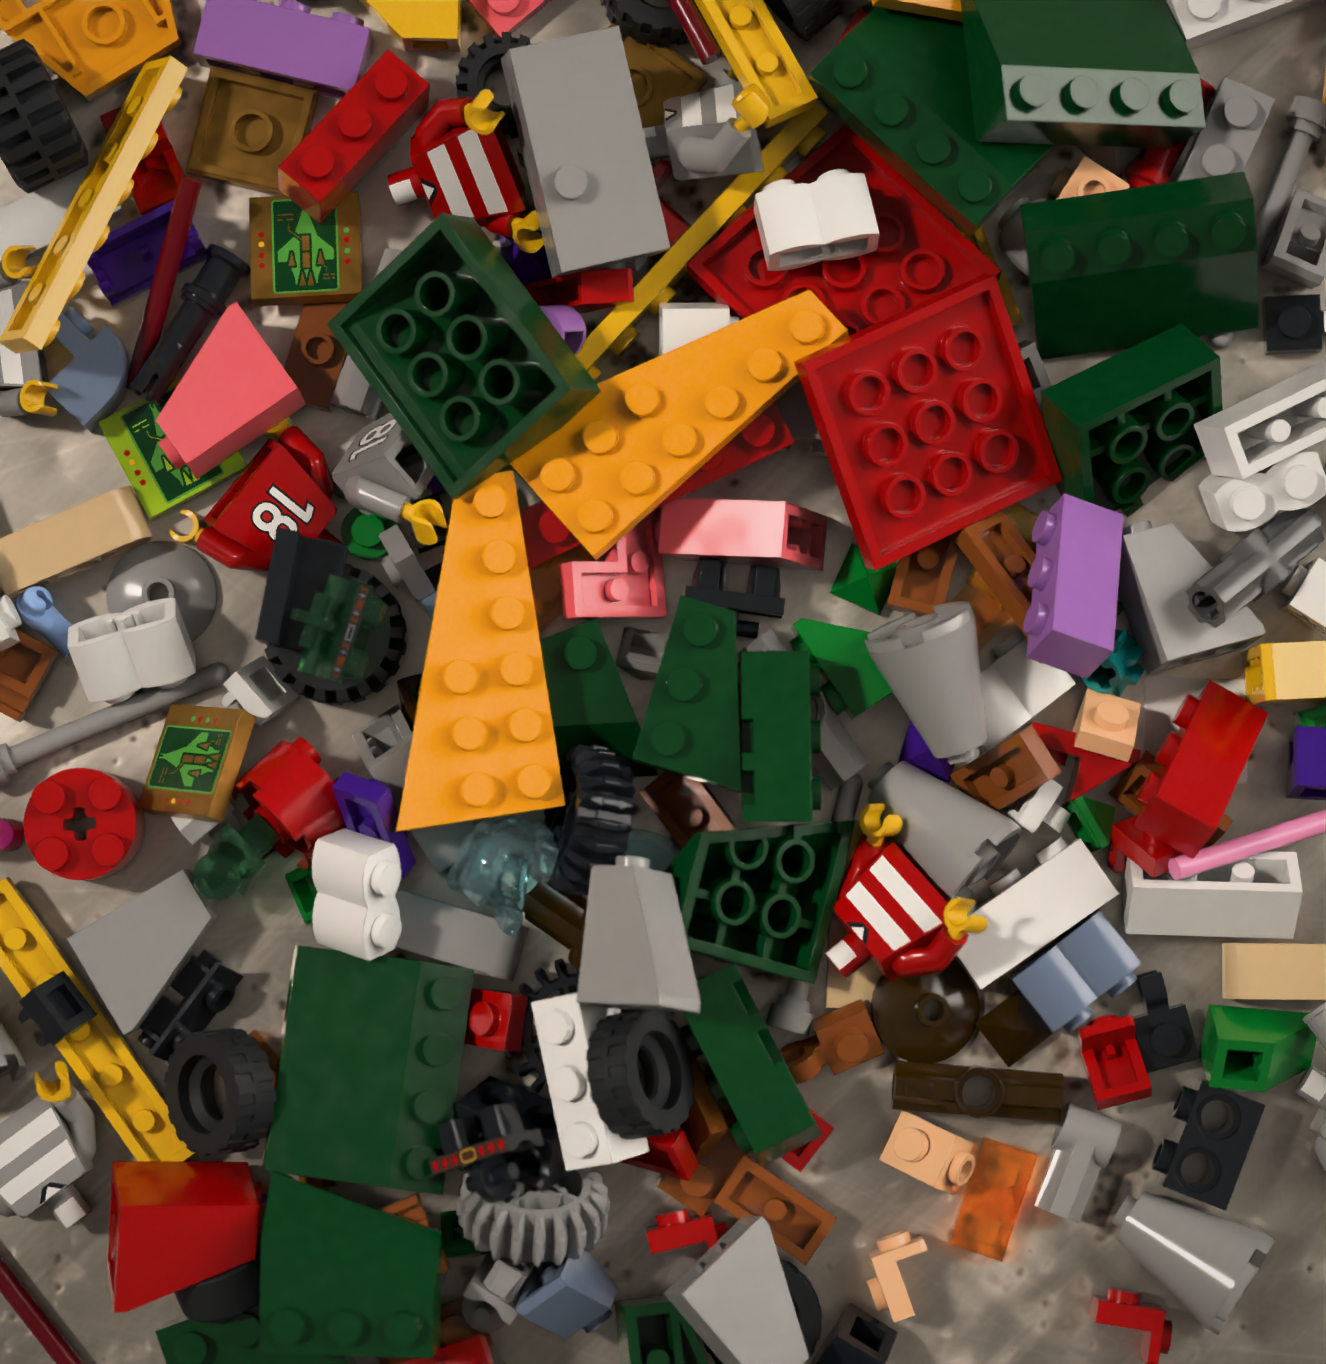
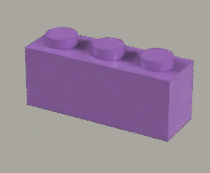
[193,0,374,100]
[1023,493,1124,679]

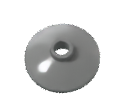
[106,541,217,642]

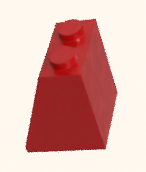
[107,1161,266,1313]

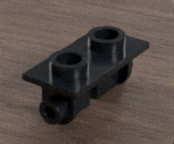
[137,949,244,1062]

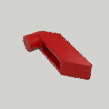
[523,268,634,314]

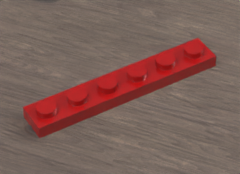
[520,401,795,569]

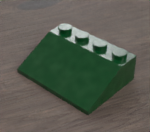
[960,0,1206,149]
[808,7,1057,238]
[1020,171,1259,360]
[327,213,601,499]
[262,945,474,1195]

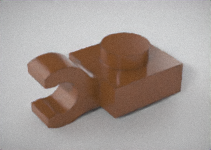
[780,999,885,1084]

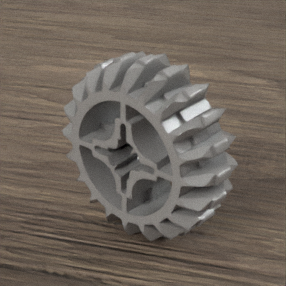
[457,1167,610,1267]

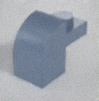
[48,307,130,434]

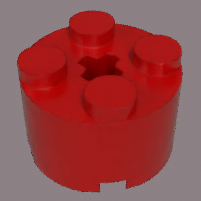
[232,737,347,869]
[24,768,146,880]

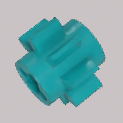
[1077,629,1145,697]

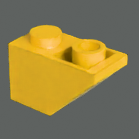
[357,0,462,52]

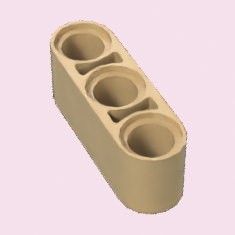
[0,486,153,600]
[1222,942,1326,1000]

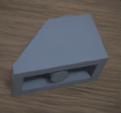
[515,1251,618,1339]

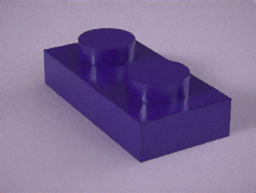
[332,771,416,879]

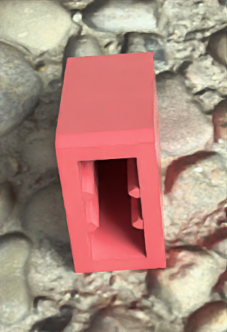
[156,302,306,479]
[655,498,827,571]

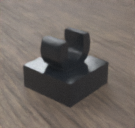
[18,971,97,1046]

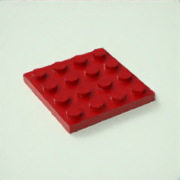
[686,124,1001,385]
[794,274,1063,571]

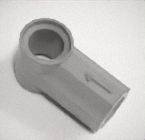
[1033,1102,1122,1223]

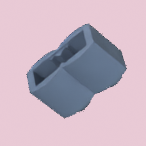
[1009,909,1141,1033]

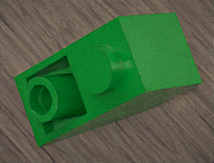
[789,618,893,720]
[1199,1004,1317,1092]

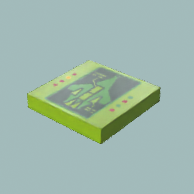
[98,377,247,521]

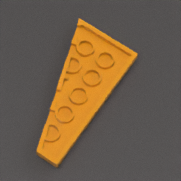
[509,289,849,560]
[395,470,565,832]

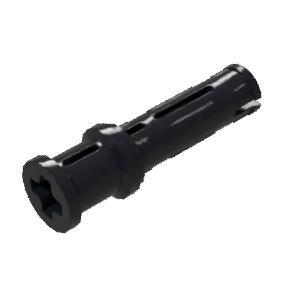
[128,244,251,406]

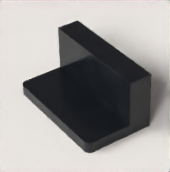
[255,528,348,655]

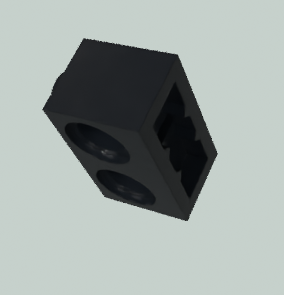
[454,1076,570,1191]
[1152,1078,1266,1211]

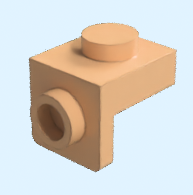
[1047,156,1129,200]
[1073,688,1141,762]
[879,1110,978,1195]
[866,1230,927,1323]

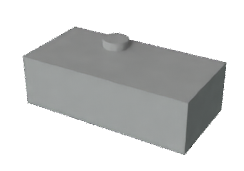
[501,26,671,278]

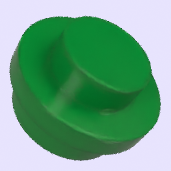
[341,508,396,560]

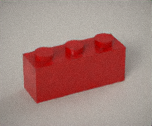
[278,49,430,224]
[1134,680,1269,859]

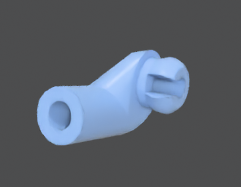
[15,585,72,658]

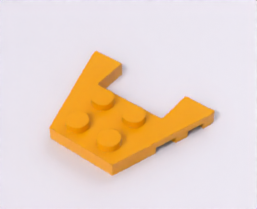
[0,0,182,102]

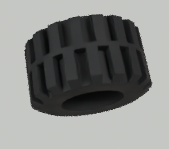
[0,39,88,194]
[264,564,407,705]

